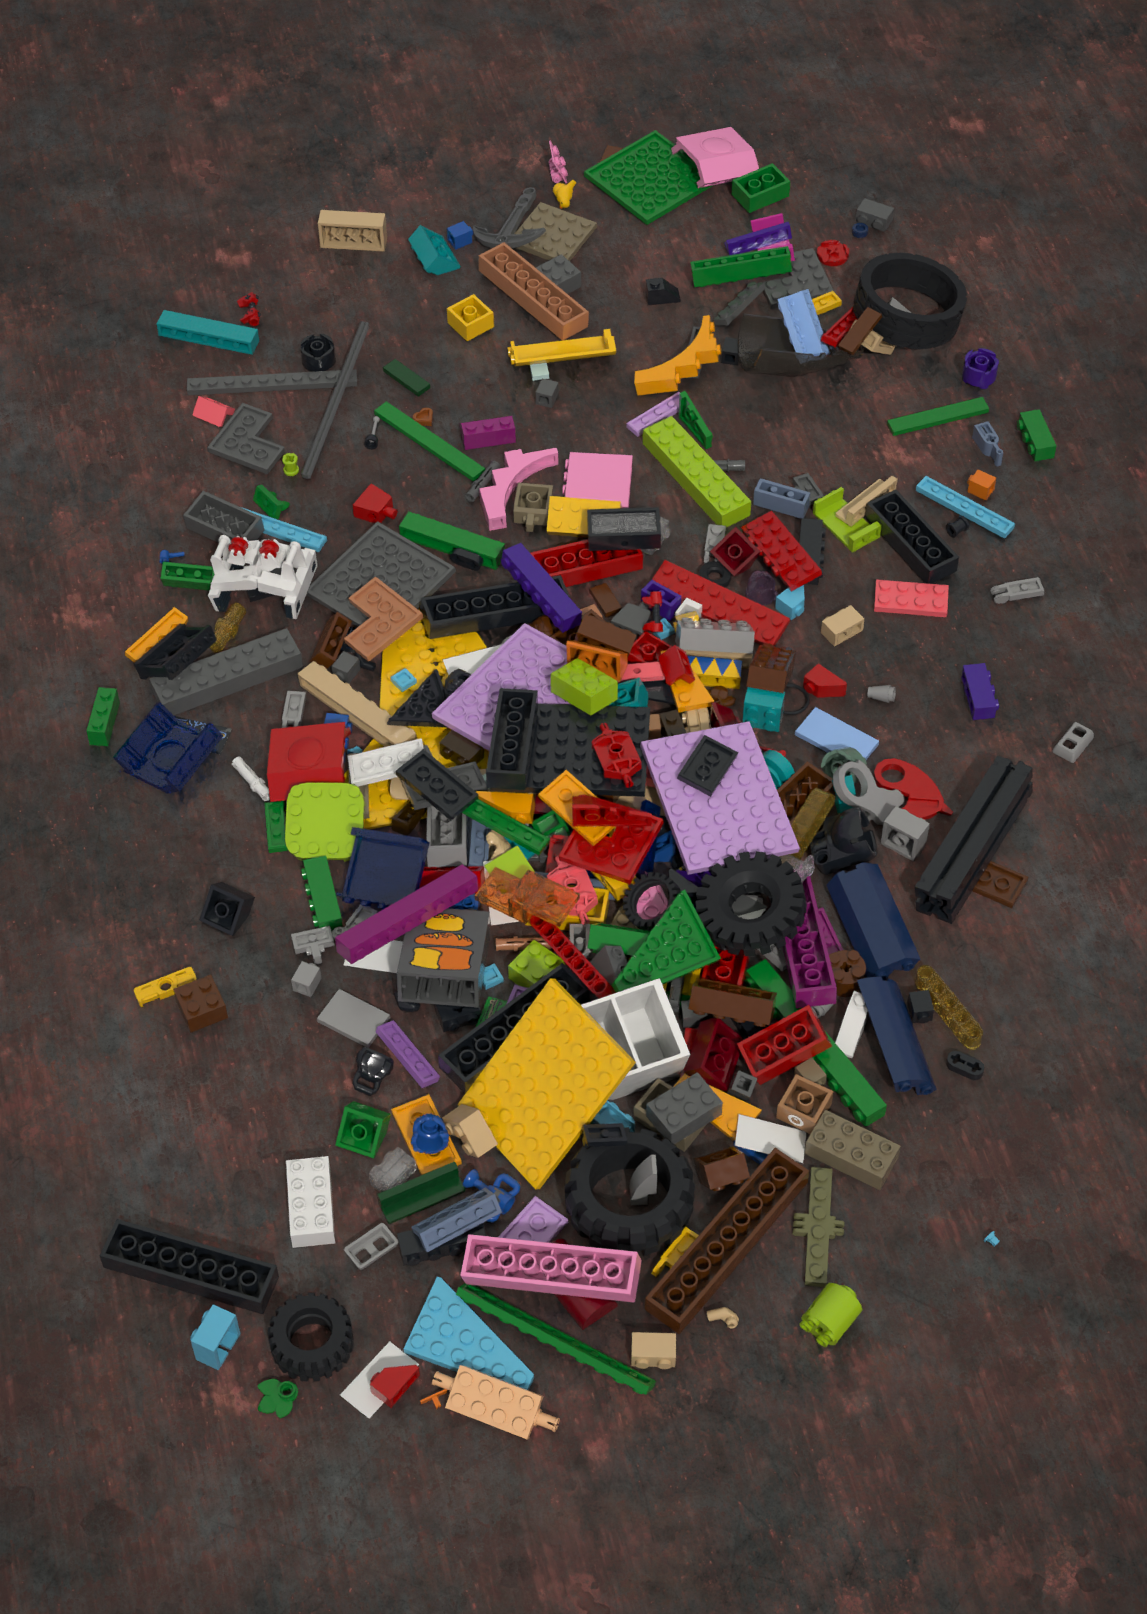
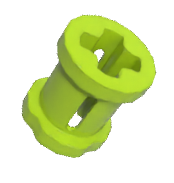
[282,453,299,476]

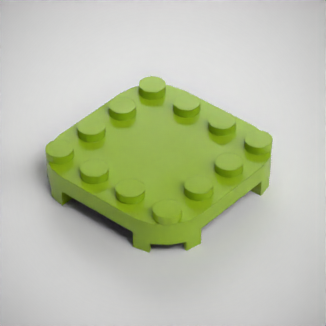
[285,783,366,862]

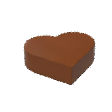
[412,407,433,426]

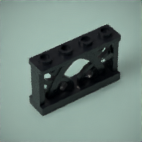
[134,624,217,680]

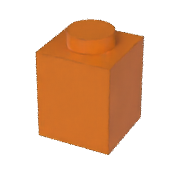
[967,470,996,500]

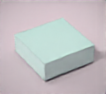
[530,363,549,381]

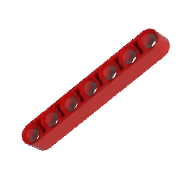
[530,911,615,999]

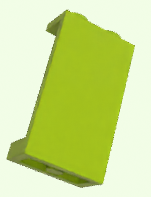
[813,487,882,553]

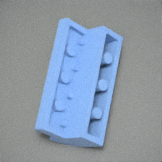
[778,289,830,364]

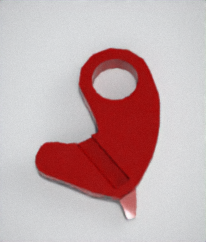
[873,758,953,820]

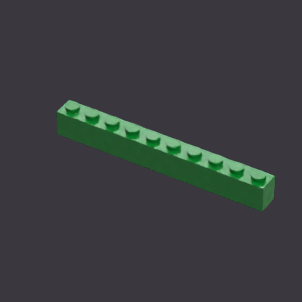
[744,959,887,1127]

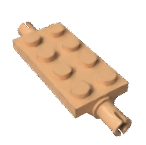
[432,1365,560,1439]

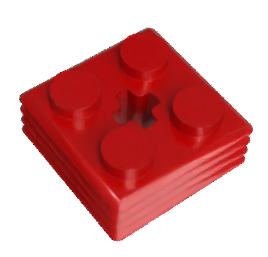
[627,631,672,664]

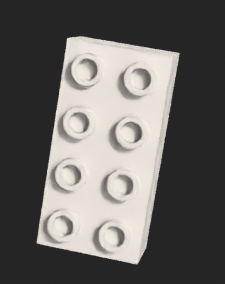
[286,1156,335,1248]

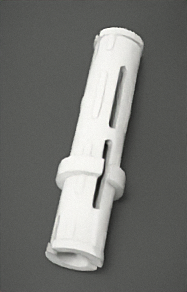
[232,757,270,801]

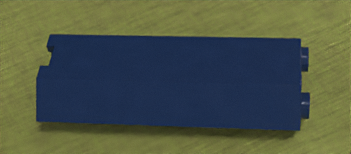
[826,863,921,981]

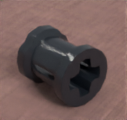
[946,516,970,538]

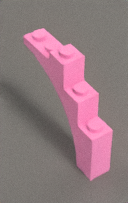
[479,448,558,531]

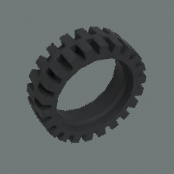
[623,872,681,931]

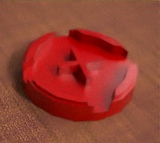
[817,240,849,266]

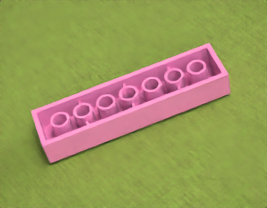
[461,1234,642,1302]

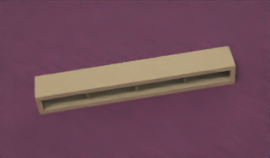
[297,661,416,747]

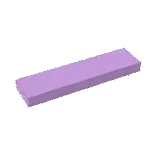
[627,392,680,437]

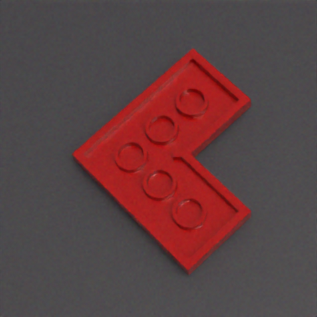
[558,815,664,884]

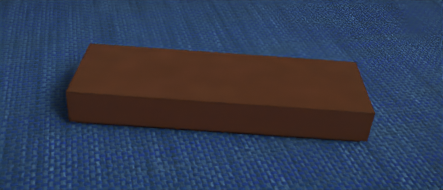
[838,307,882,355]

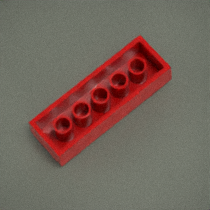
[530,539,643,587]

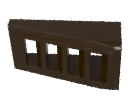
[392,801,427,836]

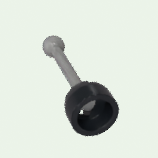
[364,416,380,450]

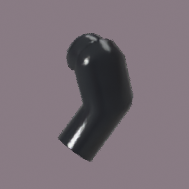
[394,991,420,1012]

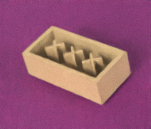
[318,210,387,251]

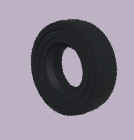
[699,561,731,588]

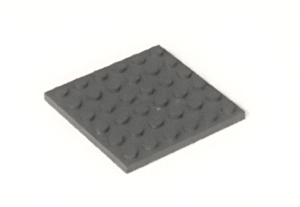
[306,521,456,627]

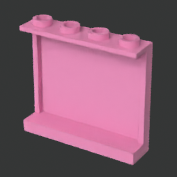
[563,452,632,508]

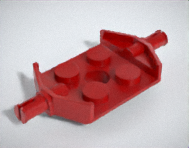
[592,723,642,788]

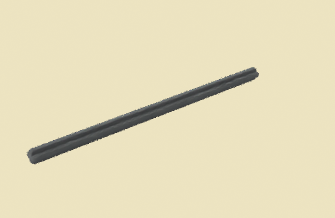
[301,321,369,479]

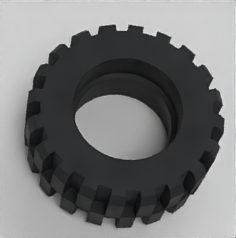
[268,1293,354,1382]

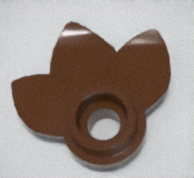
[707,686,736,712]

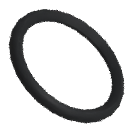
[783,683,810,715]

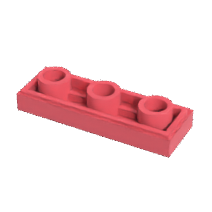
[618,662,665,684]

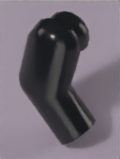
[354,651,376,672]

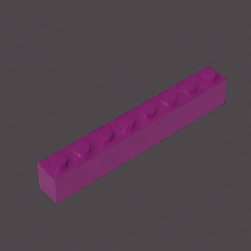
[335,864,478,964]

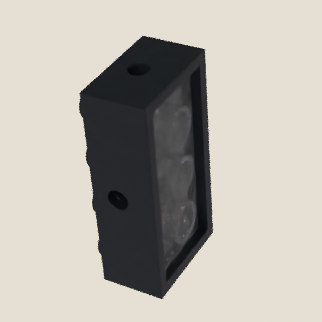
[587,507,661,551]

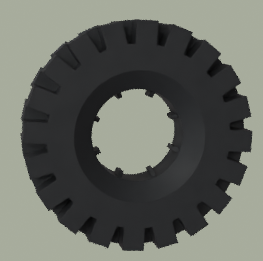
[696,851,807,956]

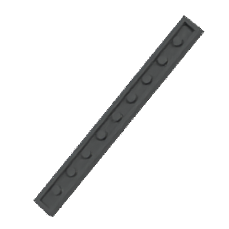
[187,369,357,395]

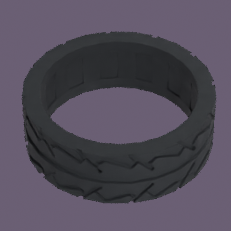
[853,252,967,349]

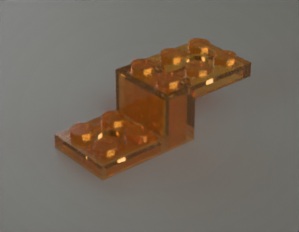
[475,867,580,927]

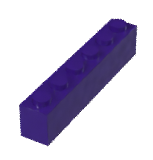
[501,543,582,633]

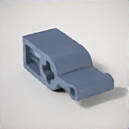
[972,421,1003,466]

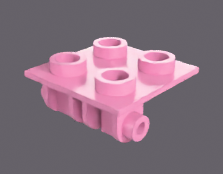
[549,140,568,183]

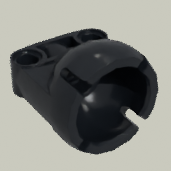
[808,807,878,875]

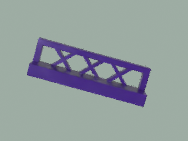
[724,222,792,255]

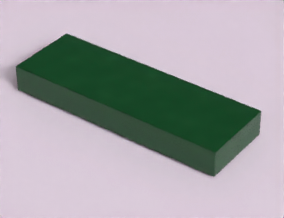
[383,359,430,396]

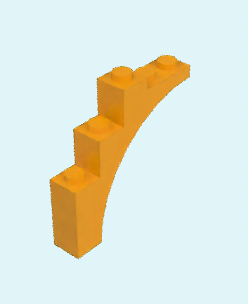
[634,315,721,395]

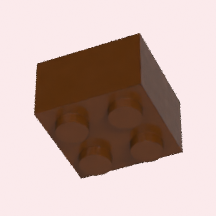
[173,974,228,1033]
[693,1146,750,1191]

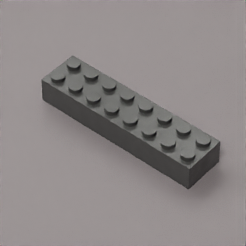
[149,628,303,719]

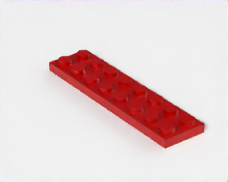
[652,560,790,647]

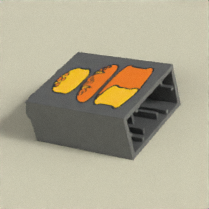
[397,909,490,1008]

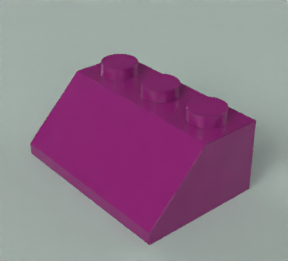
[459,416,516,450]

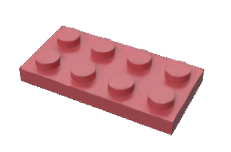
[874,580,949,617]

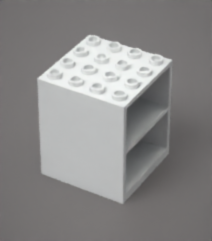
[581,978,690,1101]

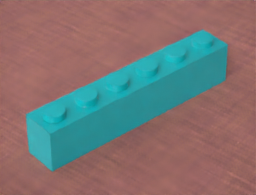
[157,310,259,355]

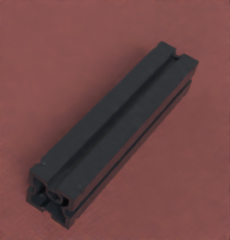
[915,756,1033,924]

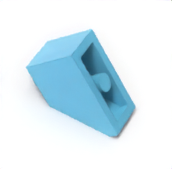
[775,585,805,620]

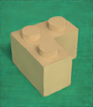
[442,1104,498,1158]

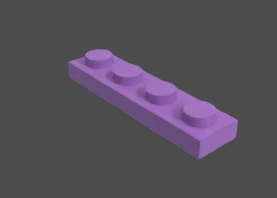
[376,1020,440,1088]

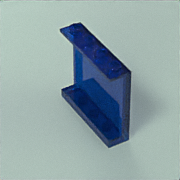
[336,827,430,909]

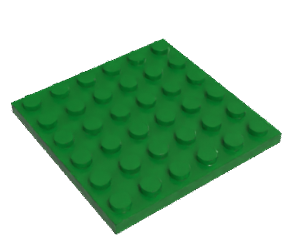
[584,130,714,225]

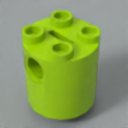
[799,1283,862,1347]

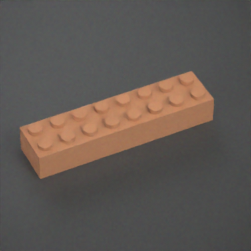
[479,242,589,341]

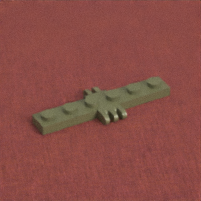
[793,1167,845,1287]

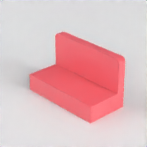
[193,396,235,427]

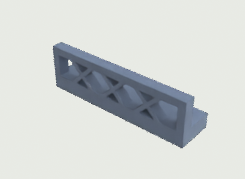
[466,816,490,866]
[411,1187,502,1252]

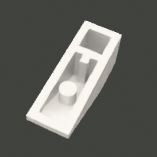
[836,991,869,1058]

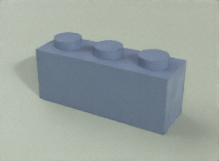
[753,478,810,519]

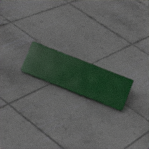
[377,1162,465,1224]

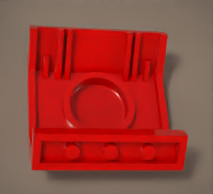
[267,722,351,802]

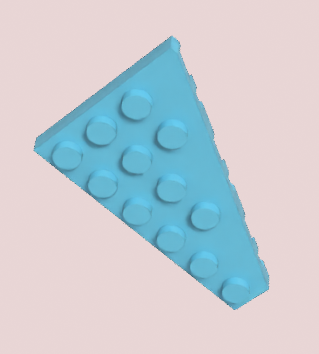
[404,1276,534,1390]

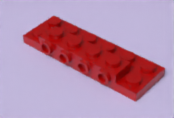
[741,510,822,592]

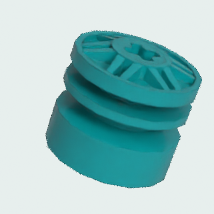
[763,750,795,789]

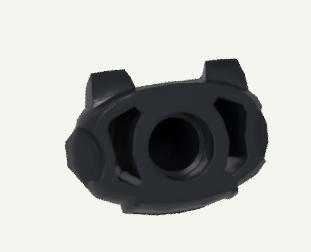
[353,1047,394,1096]

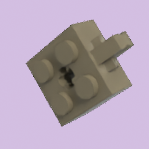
[513,483,553,532]

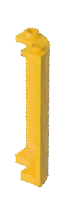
[507,329,616,367]

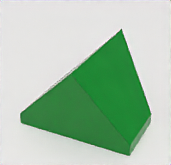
[531,810,571,838]

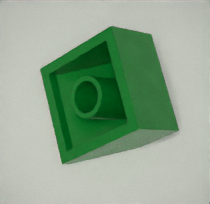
[335,1101,391,1158]

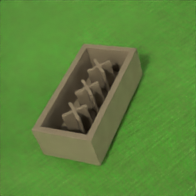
[805,1110,901,1190]

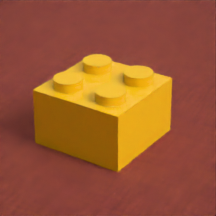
[447,294,494,341]

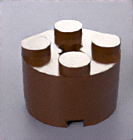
[829,950,866,997]

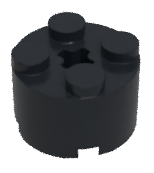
[301,334,336,372]

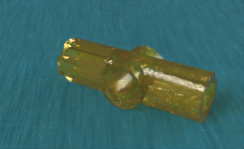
[209,603,246,653]

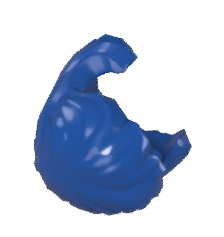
[411,1113,449,1154]

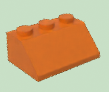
[566,640,628,682]

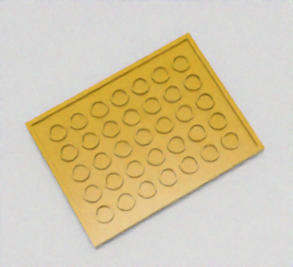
[458,978,636,1189]

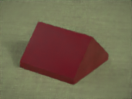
[710,527,760,577]

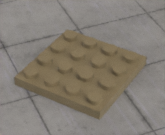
[515,202,597,261]

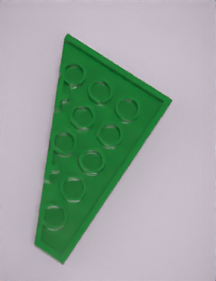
[611,890,721,993]

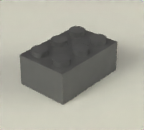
[646,1072,723,1145]

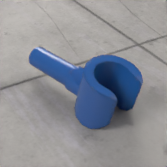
[160,550,184,564]

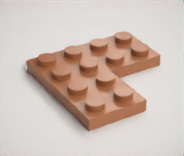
[344,576,424,662]

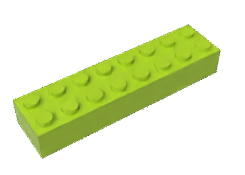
[643,416,751,528]

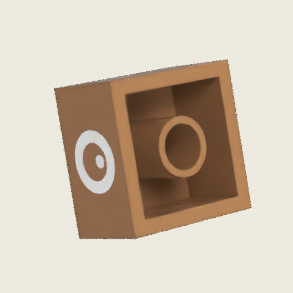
[776,1074,833,1134]

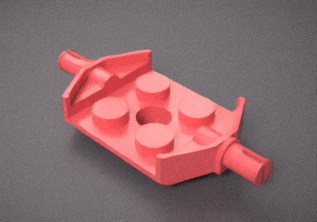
[547,856,598,925]

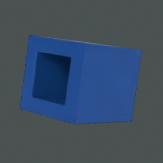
[447,221,473,250]

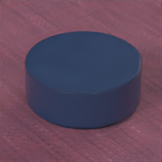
[852,223,868,238]

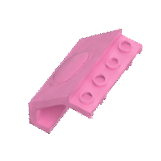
[671,127,759,188]

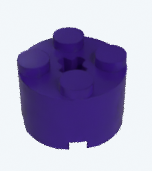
[963,348,999,389]

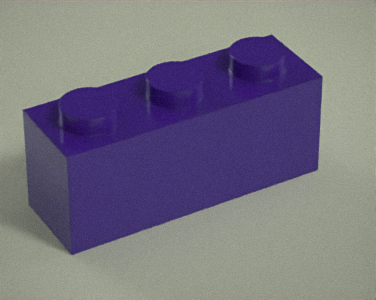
[961,663,999,720]

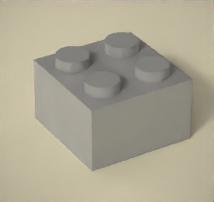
[881,806,930,862]

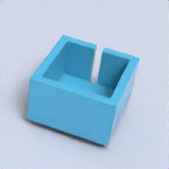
[190,1305,241,1370]

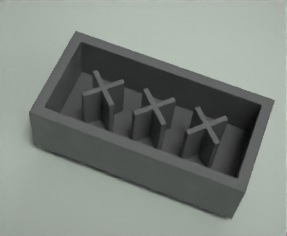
[183,491,265,543]

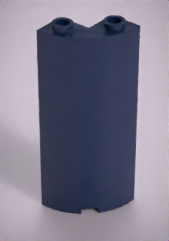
[857,977,937,1095]

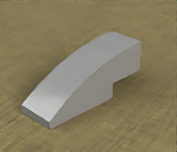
[629,1155,657,1205]

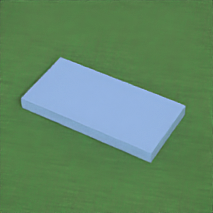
[795,707,879,760]

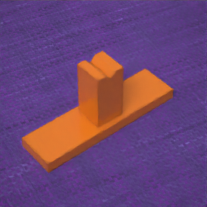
[420,1389,447,1409]

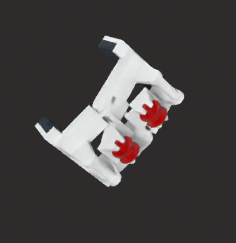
[208,535,317,619]

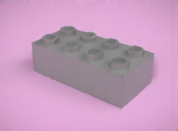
[675,618,755,654]
[427,806,467,867]

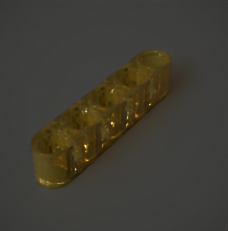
[778,788,835,869]
[915,965,983,1050]

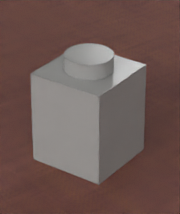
[291,961,322,997]

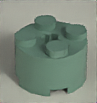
[821,747,867,784]

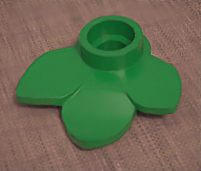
[257,1379,298,1418]

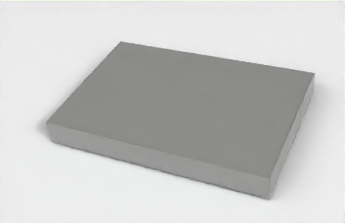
[317,989,390,1048]

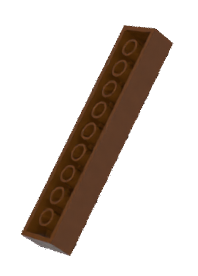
[645,1148,809,1334]

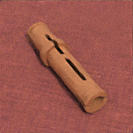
[496,936,552,952]

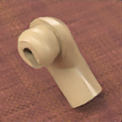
[707,1307,739,1329]

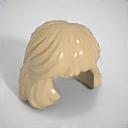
[486,830,512,861]

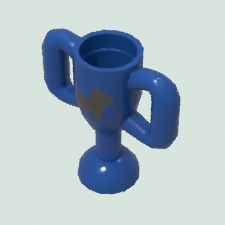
[463,1169,521,1223]

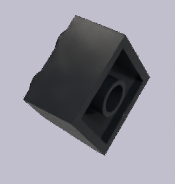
[199,882,255,936]

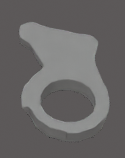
[833,760,904,825]

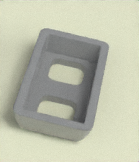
[1052,722,1094,763]
[344,1223,398,1270]

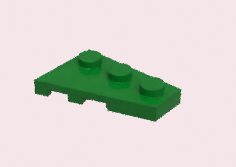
[679,391,713,450]

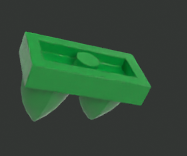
[253,485,290,519]

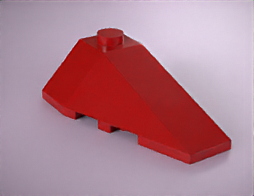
[572,795,652,827]

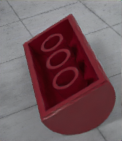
[551,1239,618,1330]

